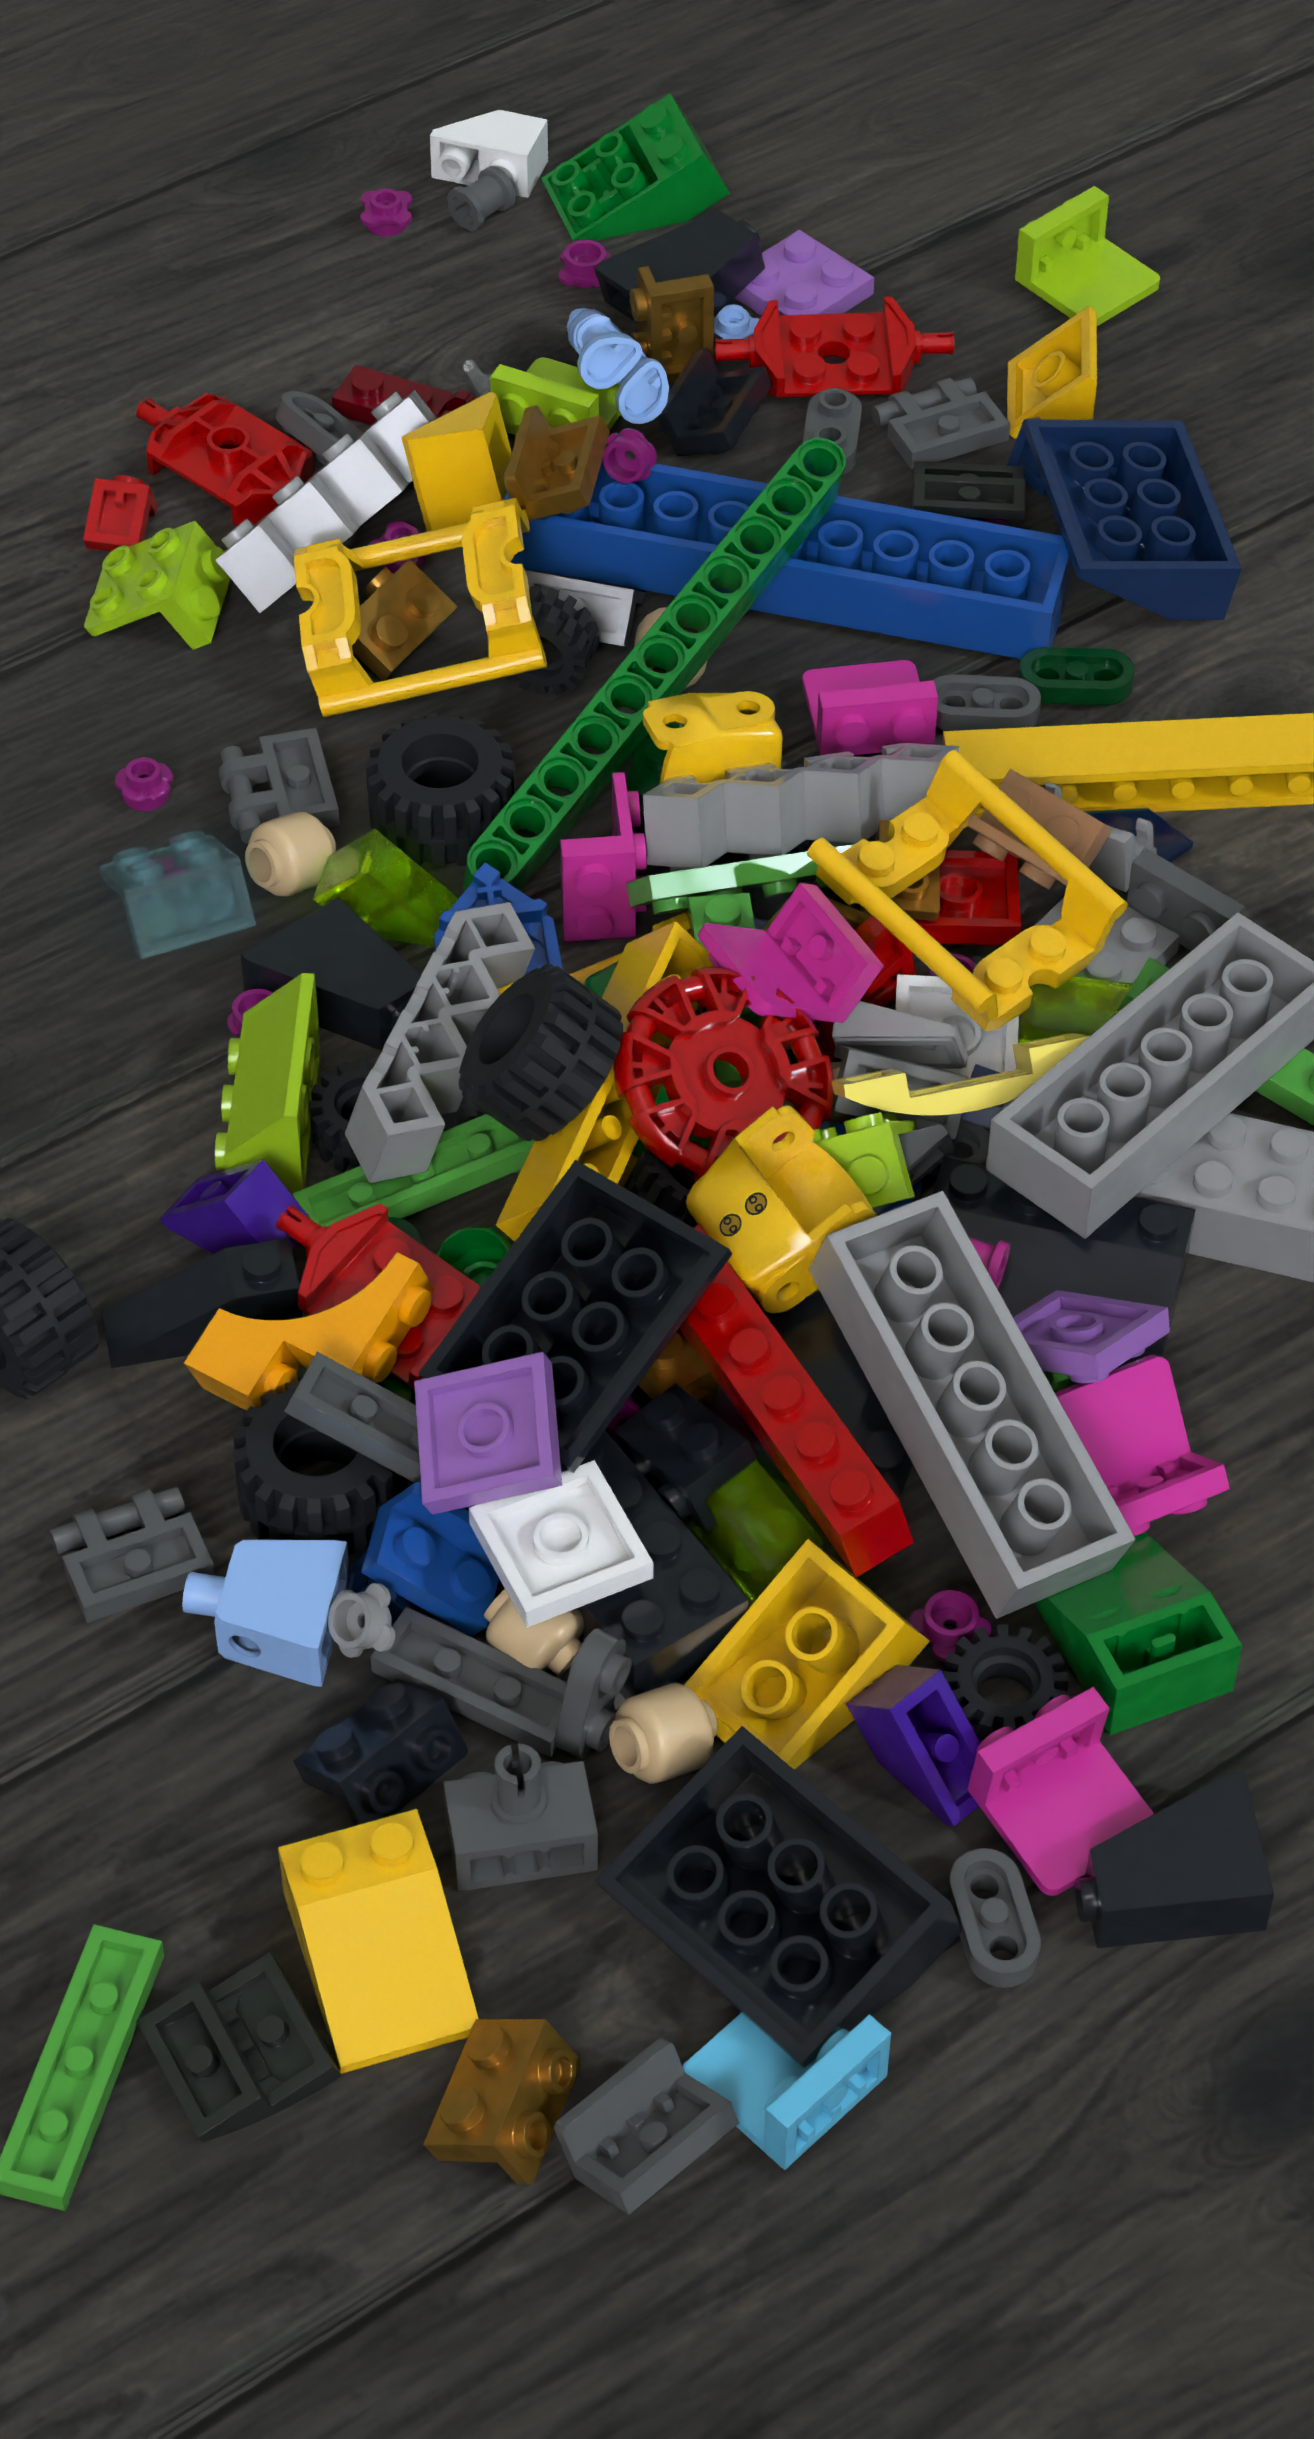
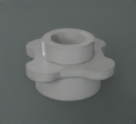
[328,1583,395,1658]

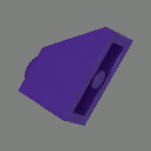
[159,1160,310,1254]
[846,1665,980,1827]

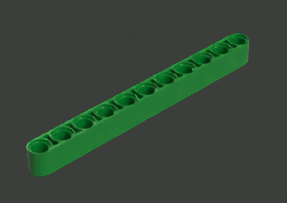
[463,437,846,893]

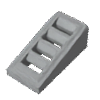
[832,1001,968,1069]

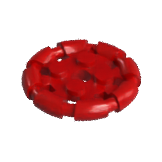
[613,967,834,1181]

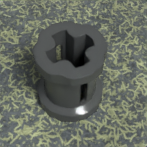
[447,166,516,232]

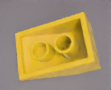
[684,1539,930,1770]
[278,1809,479,2074]

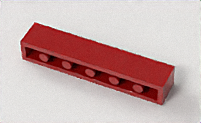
[679,1224,914,1578]

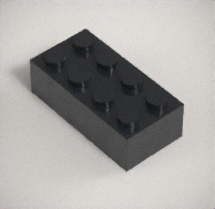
[561,1430,748,1699]

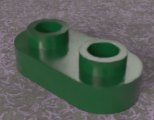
[1019,647,1135,706]

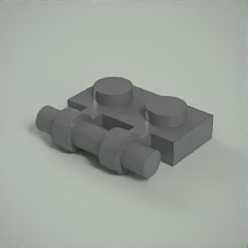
[871,377,1010,470]
[218,728,340,844]
[49,1486,215,1623]

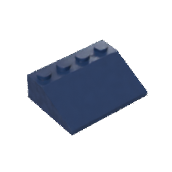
[1023,419,1242,621]

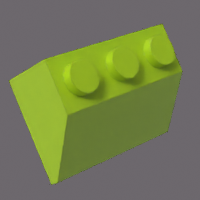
[215,973,321,1196]

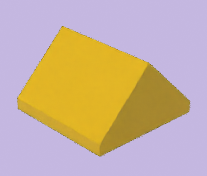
[1007,305,1097,439]
[401,392,512,532]

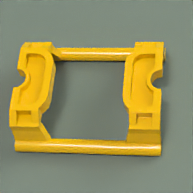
[293,498,547,718]
[807,750,1128,1031]

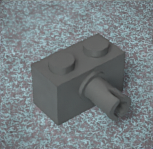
[443,1744,598,1892]

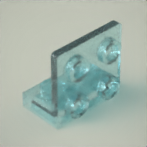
[99,831,256,959]

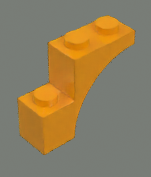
[184,1252,435,1411]

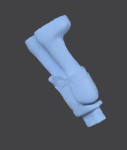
[567,308,669,424]

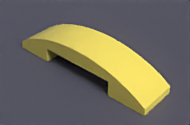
[831,1033,1090,1116]

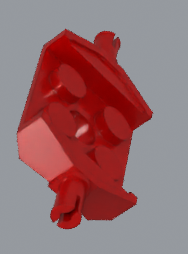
[715,296,954,397]
[136,393,315,526]
[276,1203,481,1391]

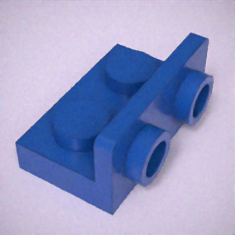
[361,1482,499,1637]

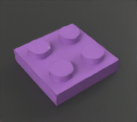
[735,230,874,315]
[1013,1290,1170,1383]
[414,1352,562,1515]

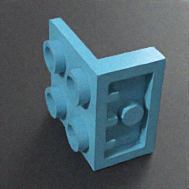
[682,2013,891,2170]

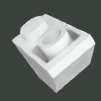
[430,110,548,198]

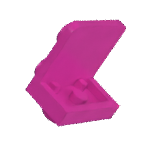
[802,660,938,756]
[560,772,647,942]
[697,883,884,1023]
[1055,1355,1230,1536]
[967,1687,1154,1896]

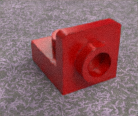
[83,475,158,552]

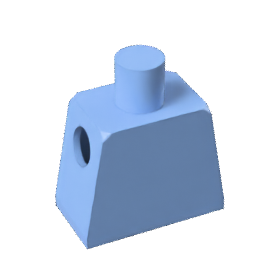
[182,1540,350,1687]

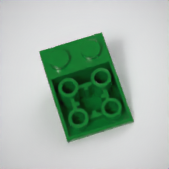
[541,93,730,241]
[1034,1532,1242,1736]

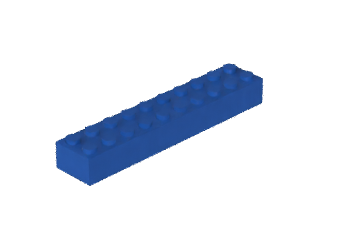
[504,460,1072,659]

